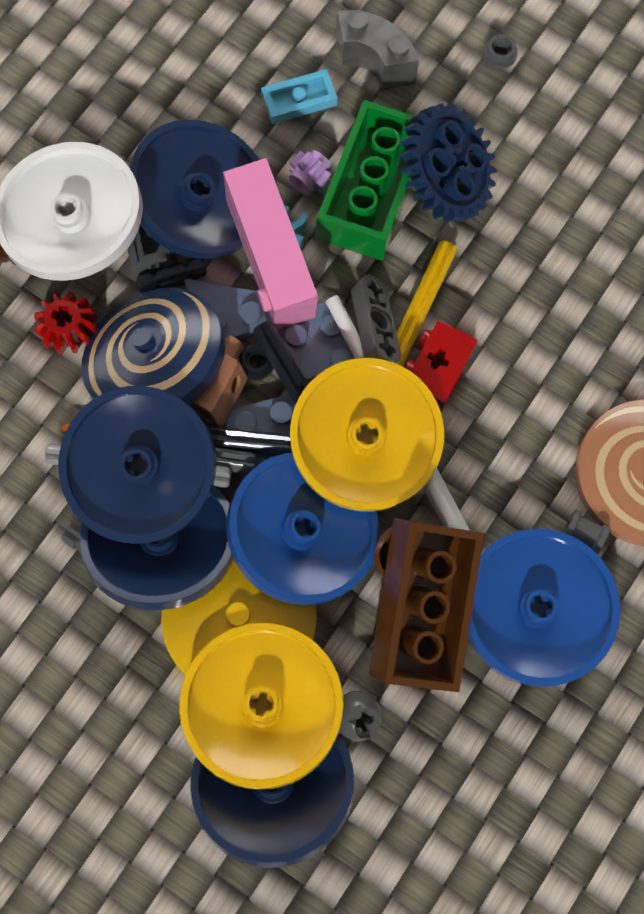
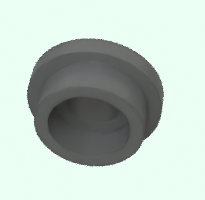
[483,34,518,69]

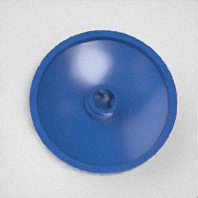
[226,453,380,606]
[468,529,620,687]

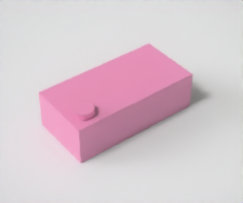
[223,158,318,331]

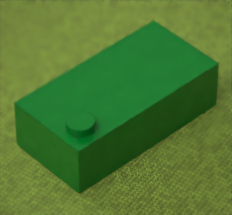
[316,100,414,261]

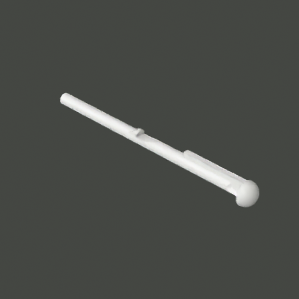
[325,295,469,530]

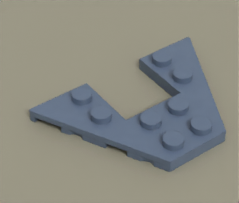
[185,279,355,481]

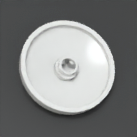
[0,142,143,281]

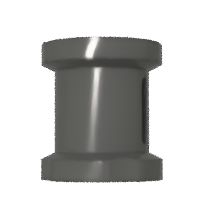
[562,509,611,555]

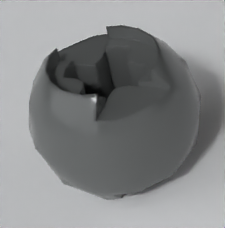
[339,691,382,742]

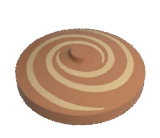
[575,399,644,546]

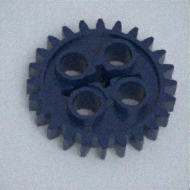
[399,103,497,223]

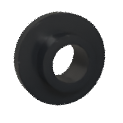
[239,343,274,380]

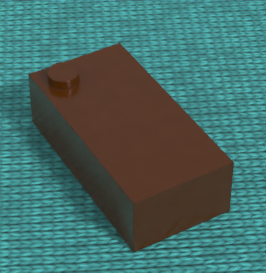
[369,518,485,692]

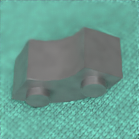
[336,10,419,89]

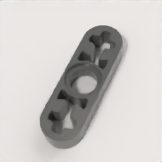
[351,275,401,363]

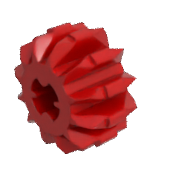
[34,291,97,355]

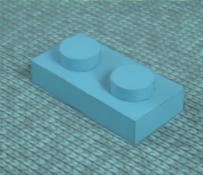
[261,69,338,124]

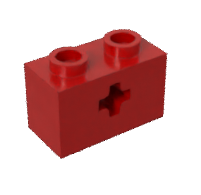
[405,320,478,413]

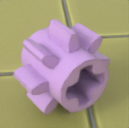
[289,150,332,195]

